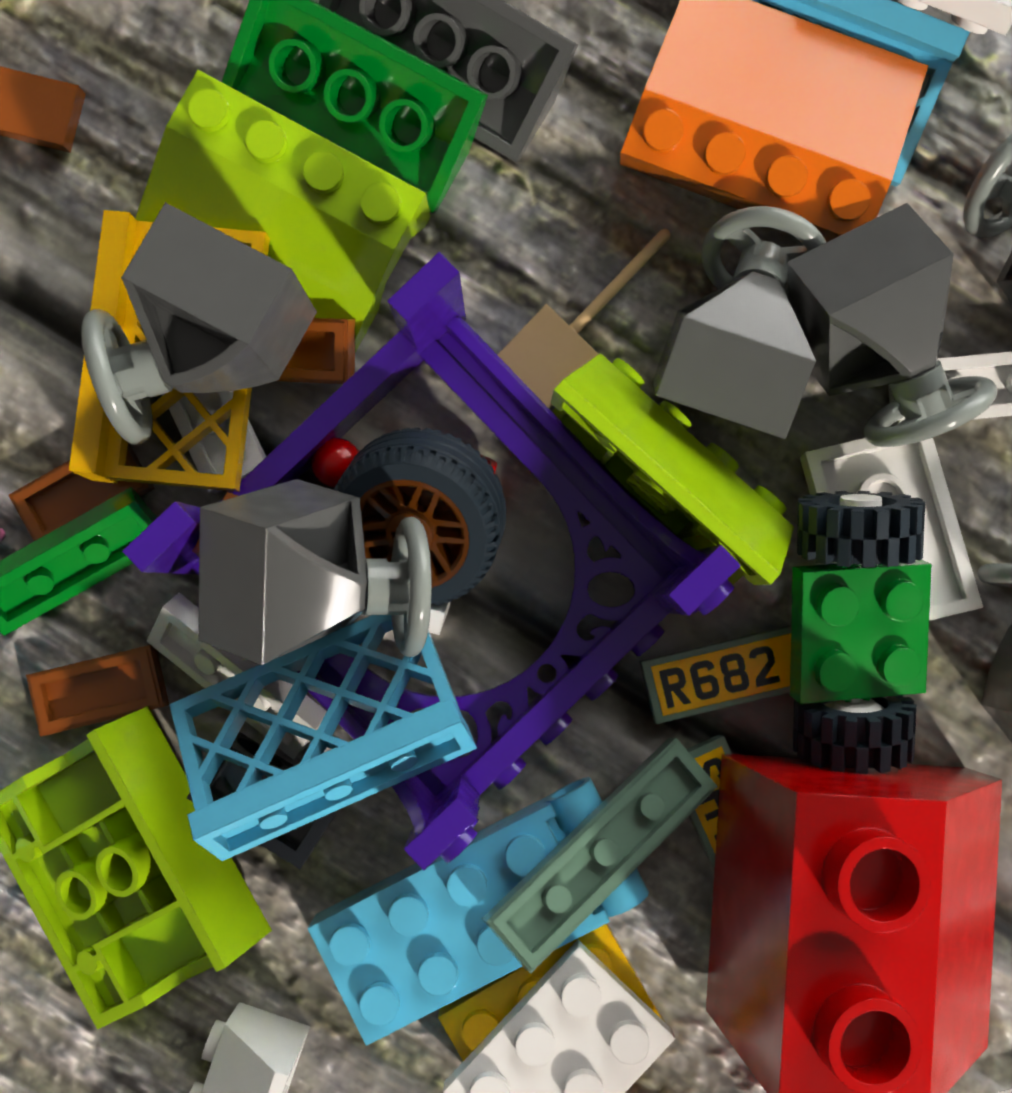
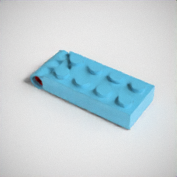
[307,777,649,1046]

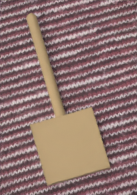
[498,229,671,408]

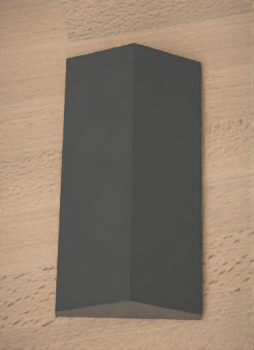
[318,0,578,162]

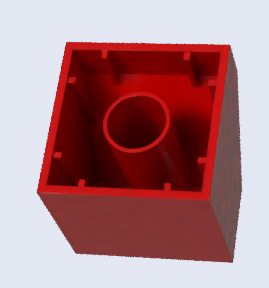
[706,754,1002,1093]

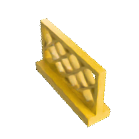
[69,210,270,492]

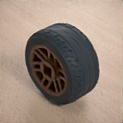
[334,427,507,606]

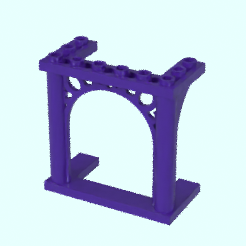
[122,251,741,870]

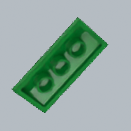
[221,0,488,213]

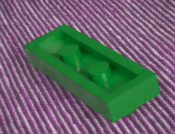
[0,487,157,636]

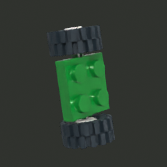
[790,491,932,774]

